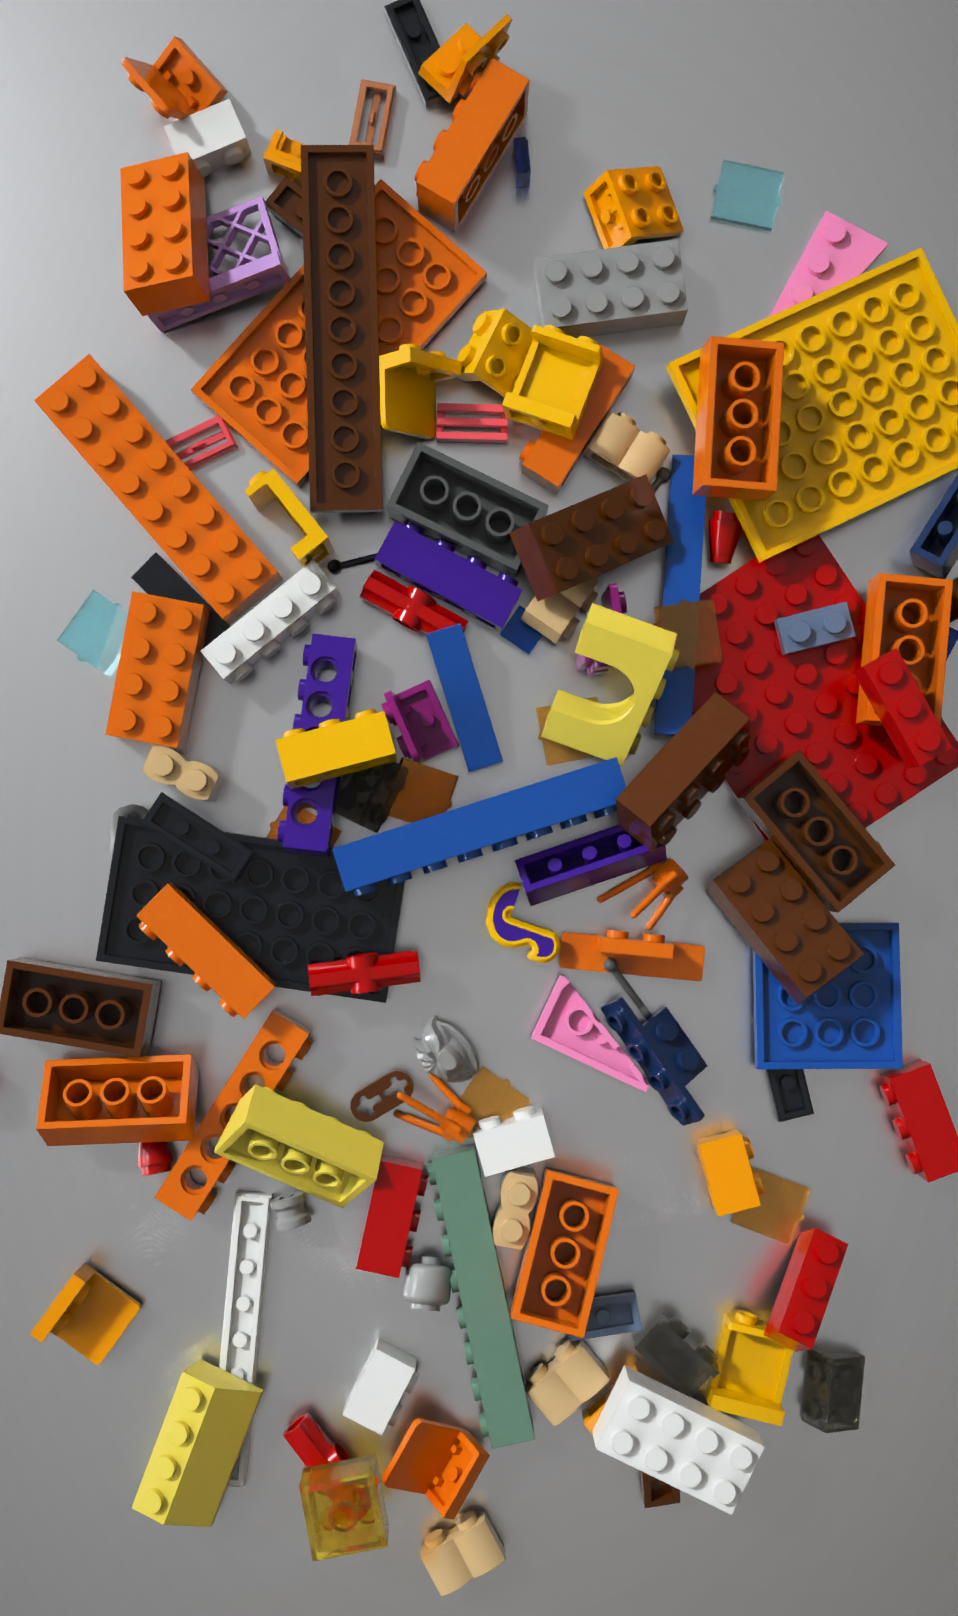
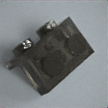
[335,762,408,832]
[634,1312,719,1397]
[801,1348,865,1433]

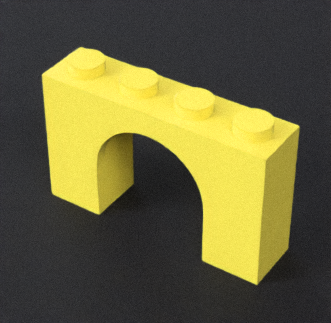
[541,603,680,766]

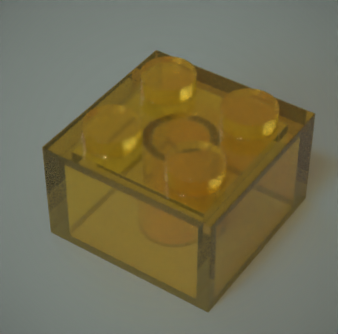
[299,1454,389,1561]

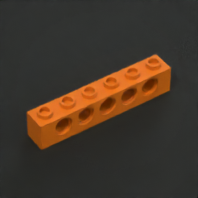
[154,1008,313,1221]

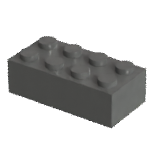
[386,442,549,578]

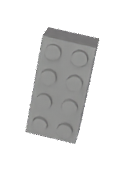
[534,239,688,338]

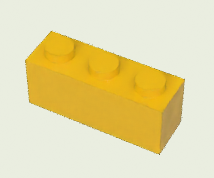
[275,709,397,790]

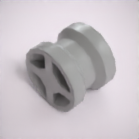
[270,1191,312,1231]

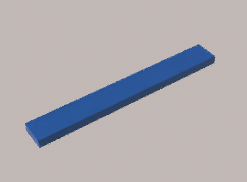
[654,455,706,737]

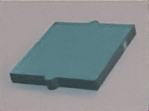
[711,160,784,231]
[57,590,128,675]

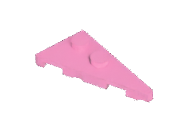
[531,974,649,1092]

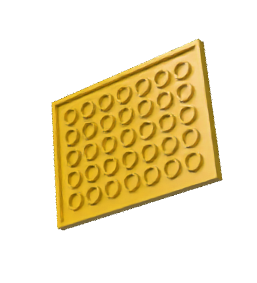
[666,247,958,563]

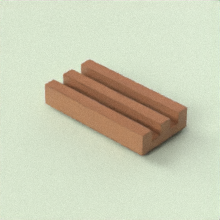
[349,79,397,159]

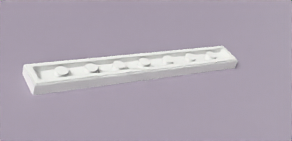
[219,1190,273,1488]

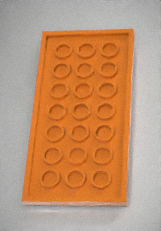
[191,179,487,487]

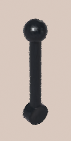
[327,553,377,575]

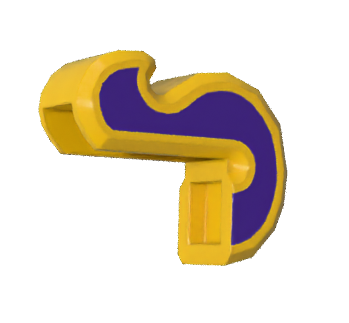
[486,882,561,963]

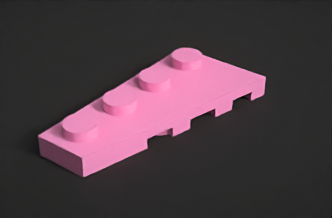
[769,211,889,317]

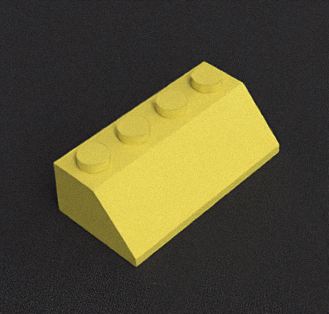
[214,1084,384,1208]
[132,1359,264,1527]

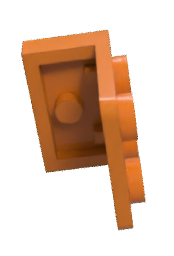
[121,36,228,120]
[382,1418,490,1520]

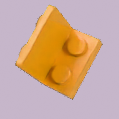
[418,14,513,104]
[583,166,684,249]
[30,1263,141,1365]

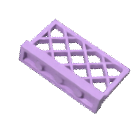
[148,196,292,332]

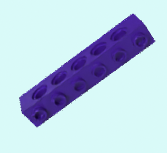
[277,633,358,857]

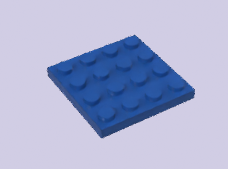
[753,923,903,1069]

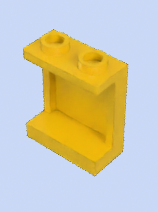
[502,325,604,440]
[245,468,335,568]
[705,1310,794,1426]

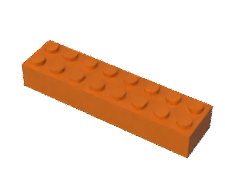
[34,354,283,625]

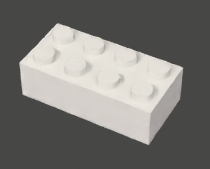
[592,1365,765,1515]

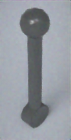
[604,958,652,1019]

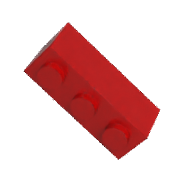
[853,648,953,769]
[880,1059,958,1183]
[356,1154,428,1278]
[764,1228,848,1352]

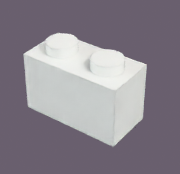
[163,99,251,178]
[473,1106,555,1177]
[343,1338,419,1436]

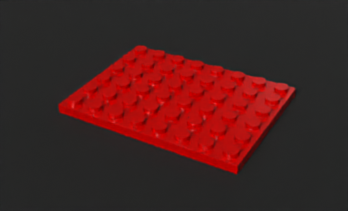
[653,535,958,842]

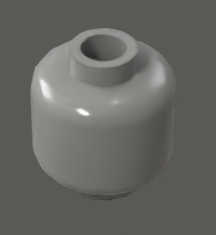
[403,1256,451,1311]

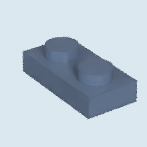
[774,602,856,656]
[569,1291,642,1342]

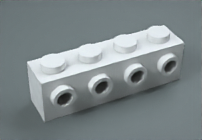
[201,559,340,684]

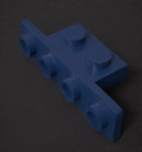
[601,997,708,1126]

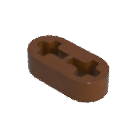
[350,1069,414,1122]

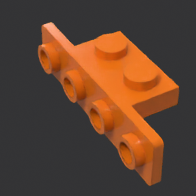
[559,930,705,981]

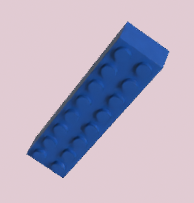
[332,757,626,897]

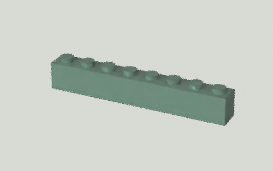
[427,1143,535,1449]

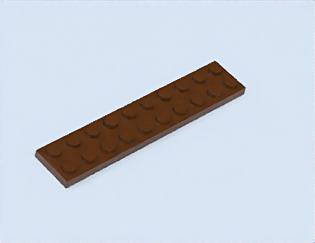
[301,145,383,513]

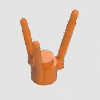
[597,858,689,931]
[393,1074,476,1144]

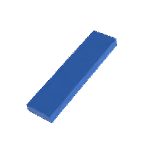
[426,623,503,772]

